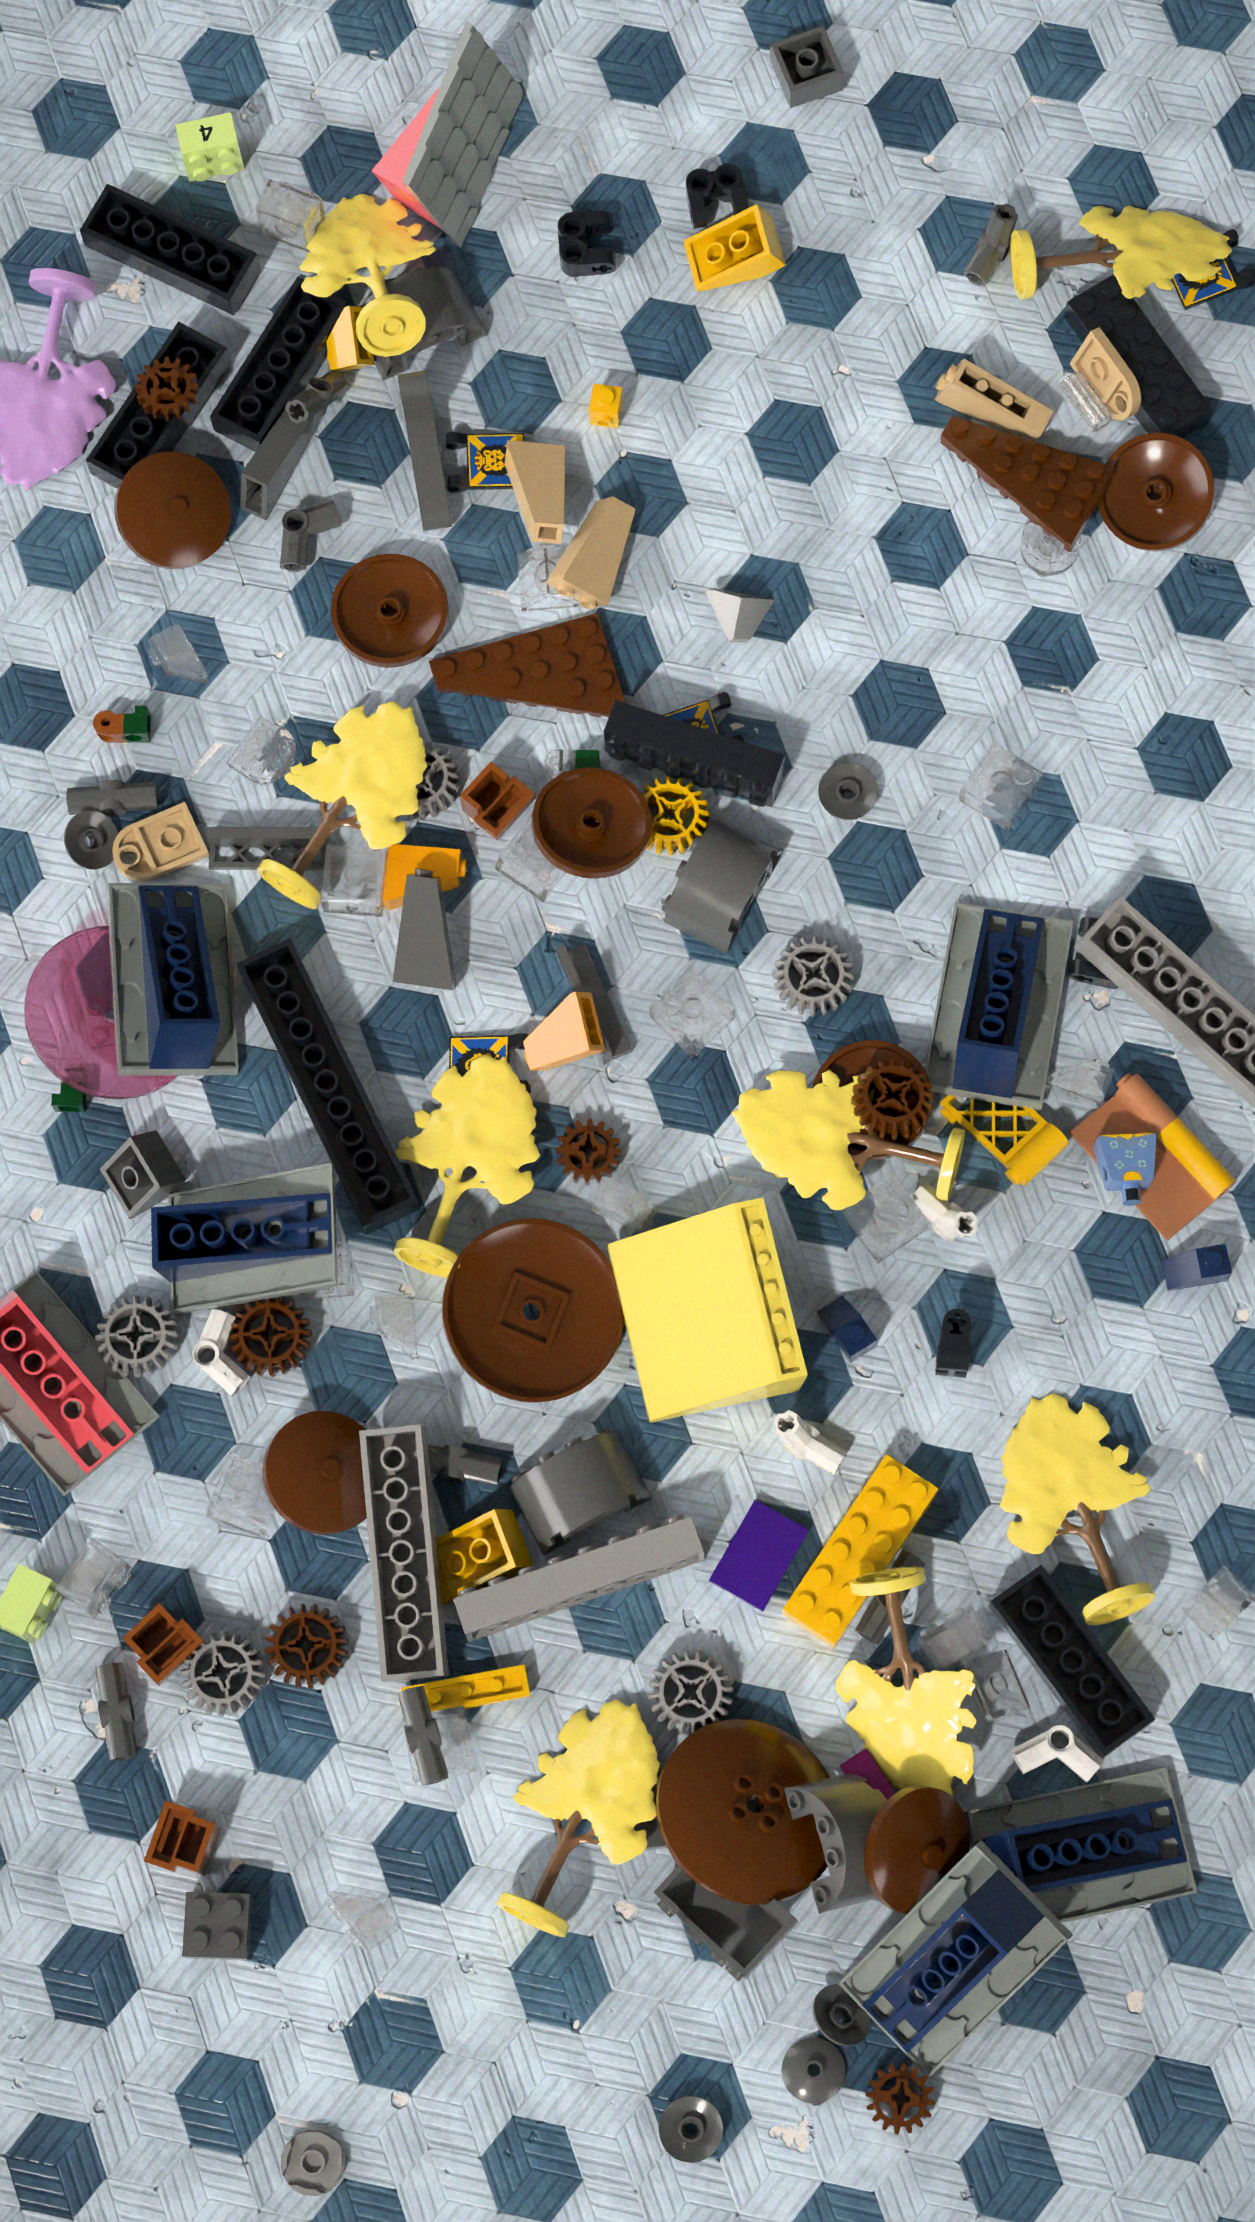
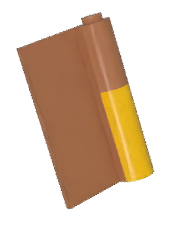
[1069,1073,1237,1241]

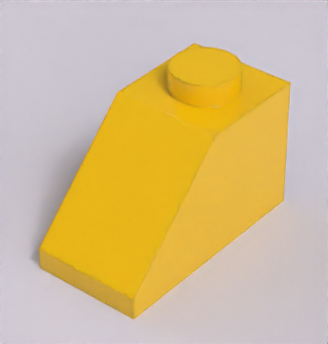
[326,306,375,371]

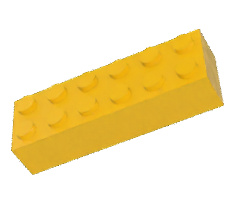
[782,1454,939,1649]

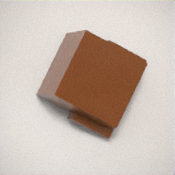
[459,762,536,840]
[123,1603,204,1686]
[144,1800,221,1876]

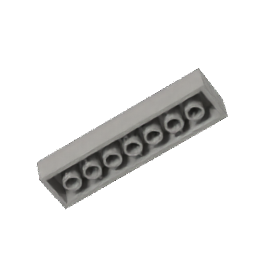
[1074,896,1255,1109]
[359,1424,449,1682]
[453,1514,704,1642]

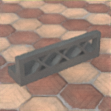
[207,827,329,870]
[556,943,632,1064]

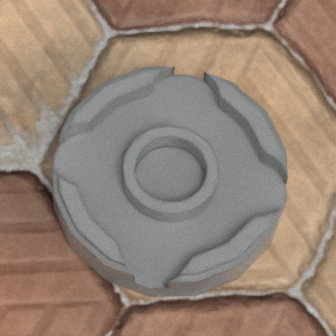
[281,2130,345,2196]

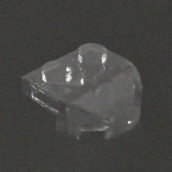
[226,715,297,785]

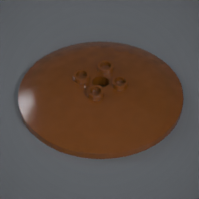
[442,1218,624,1403]
[656,1719,830,1905]

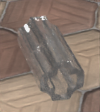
[1060,371,1113,432]

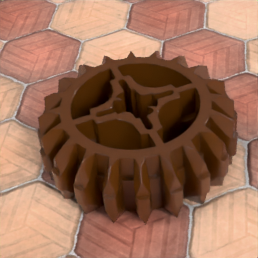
[851,1059,934,1141]
[229,1296,313,1377]
[264,1603,349,1689]

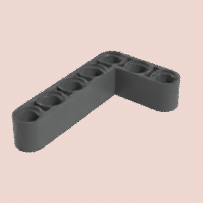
[397,370,452,532]

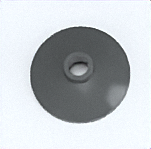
[818,763,878,820]
[64,810,118,870]
[813,1984,872,2046]
[781,2038,846,2104]
[659,2096,723,2163]

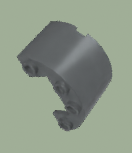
[359,266,487,381]
[661,819,783,954]
[509,1428,652,1556]
[784,1774,887,1914]
[654,1865,798,1982]

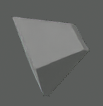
[705,589,775,643]

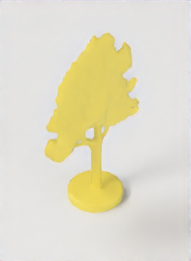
[299,194,436,357]
[394,1055,540,1278]

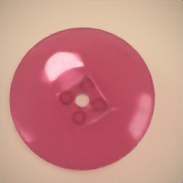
[24,926,178,1099]

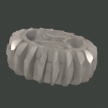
[407,741,460,821]
[773,936,854,1017]
[95,1295,179,1378]
[180,1631,266,1717]
[648,1650,733,1735]

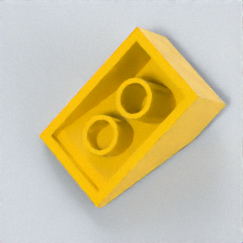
[683,204,786,292]
[437,1509,534,1604]

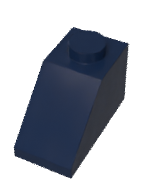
[1161,1244,1232,1291]
[817,1295,877,1363]

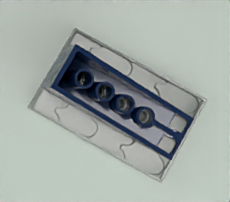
[107,883,239,1076]
[925,902,1074,1110]
[151,1162,338,1315]
[964,1767,1198,1923]
[838,1840,1073,2078]

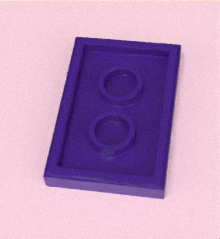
[709,1500,809,1612]

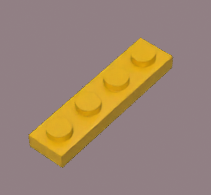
[401,1664,531,1715]

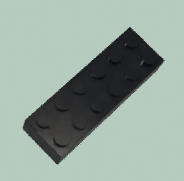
[80,183,261,316]
[1064,274,1212,438]
[210,276,348,452]
[86,321,231,489]
[603,700,785,807]
[989,1565,1155,1759]

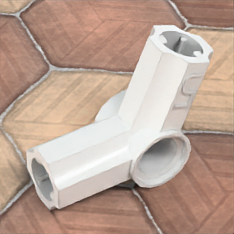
[908,1182,978,1243]
[192,1309,250,1397]
[773,1410,848,1475]
[1010,1725,1105,1783]

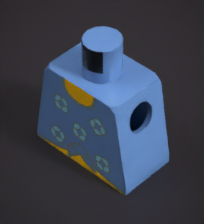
[1093,1133,1156,1206]

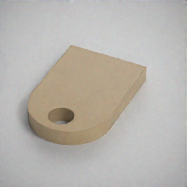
[1070,327,1141,421]
[112,802,209,882]

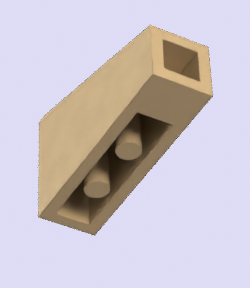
[934,359,1053,441]
[505,440,565,544]
[546,496,636,609]

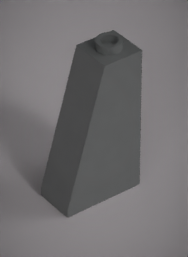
[241,410,316,520]
[393,869,456,990]

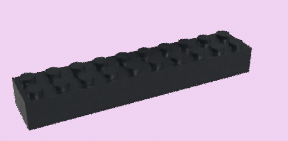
[236,938,421,1235]

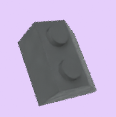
[100,1130,186,1219]

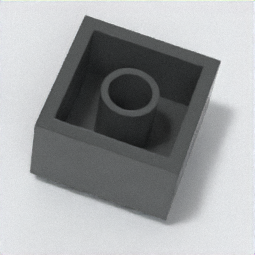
[770,25,844,108]
[182,1892,254,1961]

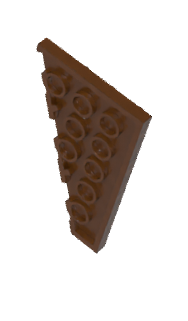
[940,416,1115,552]
[429,613,626,718]

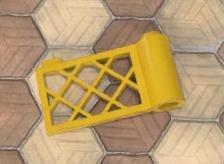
[940,1095,1069,1186]

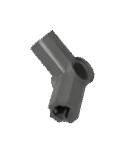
[964,203,1018,286]
[280,500,342,572]

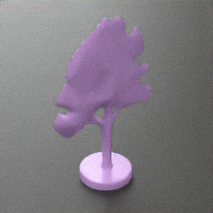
[0,268,116,490]

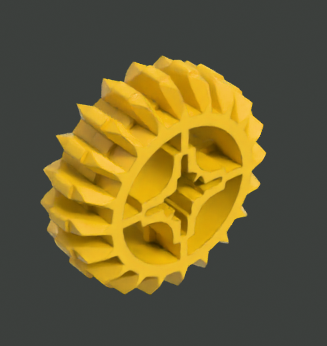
[642,776,710,857]

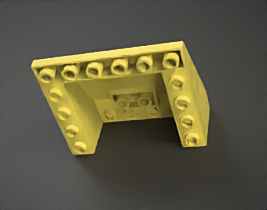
[607,1197,808,1423]

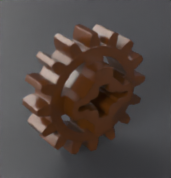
[135,357,199,421]
[556,1118,622,1186]
[865,2063,935,2135]

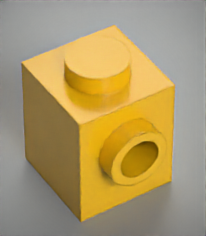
[589,384,623,428]

